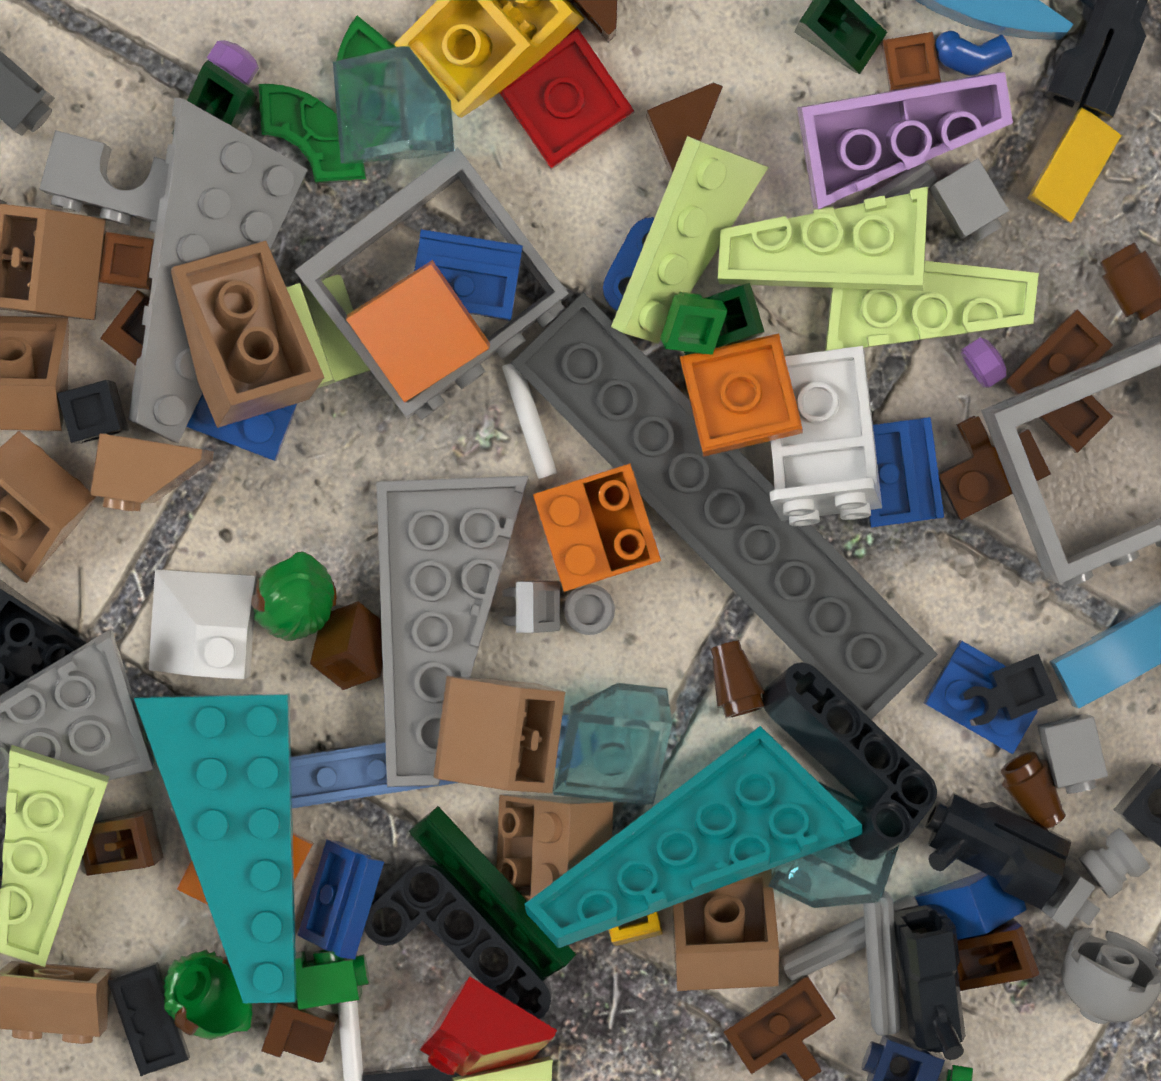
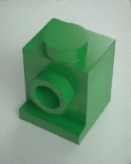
[296,949,369,1010]

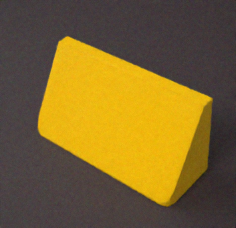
[1027,107,1122,223]

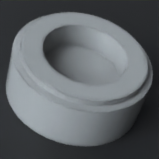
[564,584,615,635]

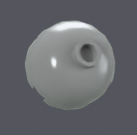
[1061,928,1161,1024]

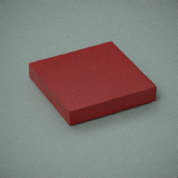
[499,27,635,170]

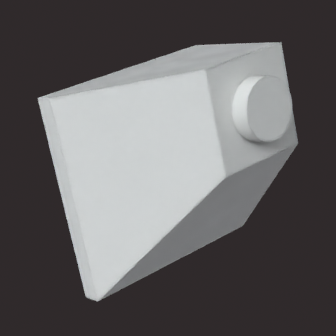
[149,569,257,679]

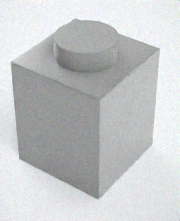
[929,158,1009,242]
[1037,714,1108,794]

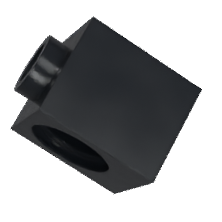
[57,380,129,444]
[1113,764,1161,847]

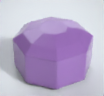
[207,40,259,85]
[961,337,1006,388]

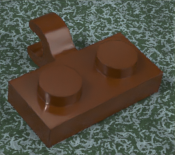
[938,416,1051,520]
[723,975,836,1081]

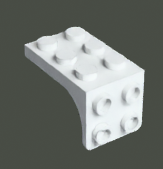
[769,346,882,526]

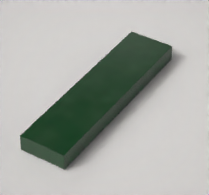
[409,806,577,978]

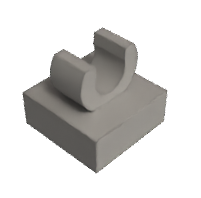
[503,581,560,633]
[1040,866,1100,928]

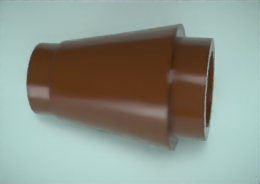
[710,640,765,719]
[1001,752,1066,829]

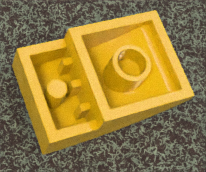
[394,0,585,118]

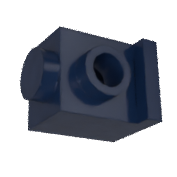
[862,1034,945,1081]

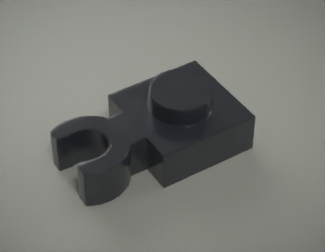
[959,654,1058,726]

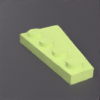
[611,136,769,344]
[718,187,928,291]
[825,261,1039,351]
[0,745,109,967]

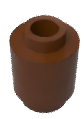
[1100,242,1161,321]

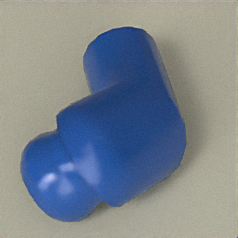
[935,31,1013,76]

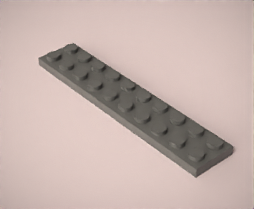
[511,292,938,720]

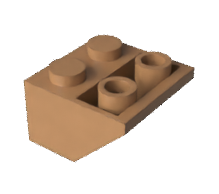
[0,204,106,320]
[433,676,566,793]
[496,795,613,901]

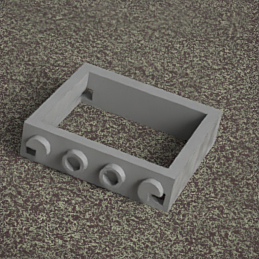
[295,147,569,420]
[981,334,1161,586]

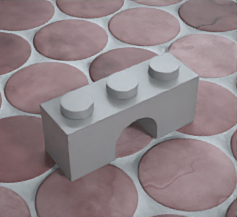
[39,130,169,233]

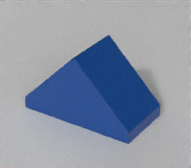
[915,871,1027,940]

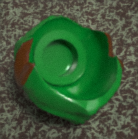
[251,551,337,641]
[164,949,253,1040]

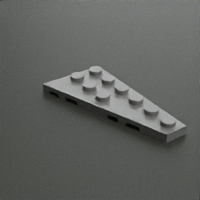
[128,98,308,443]
[376,476,528,787]

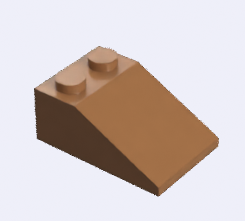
[171,241,325,428]

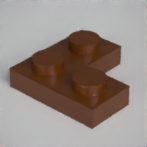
[1003,309,1113,453]

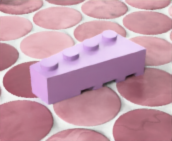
[797,72,1013,210]

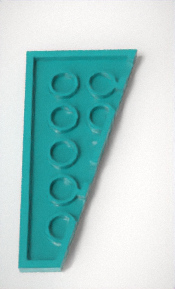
[134,693,297,1003]
[525,726,862,948]

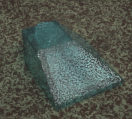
[333,46,455,164]
[553,683,672,805]
[768,782,900,908]

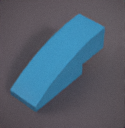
[915,0,1073,40]
[1049,602,1161,709]

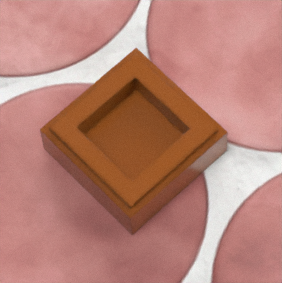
[881,32,941,91]
[99,232,154,290]

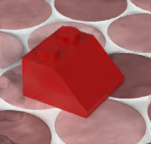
[420,976,557,1077]

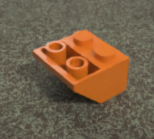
[533,463,661,592]

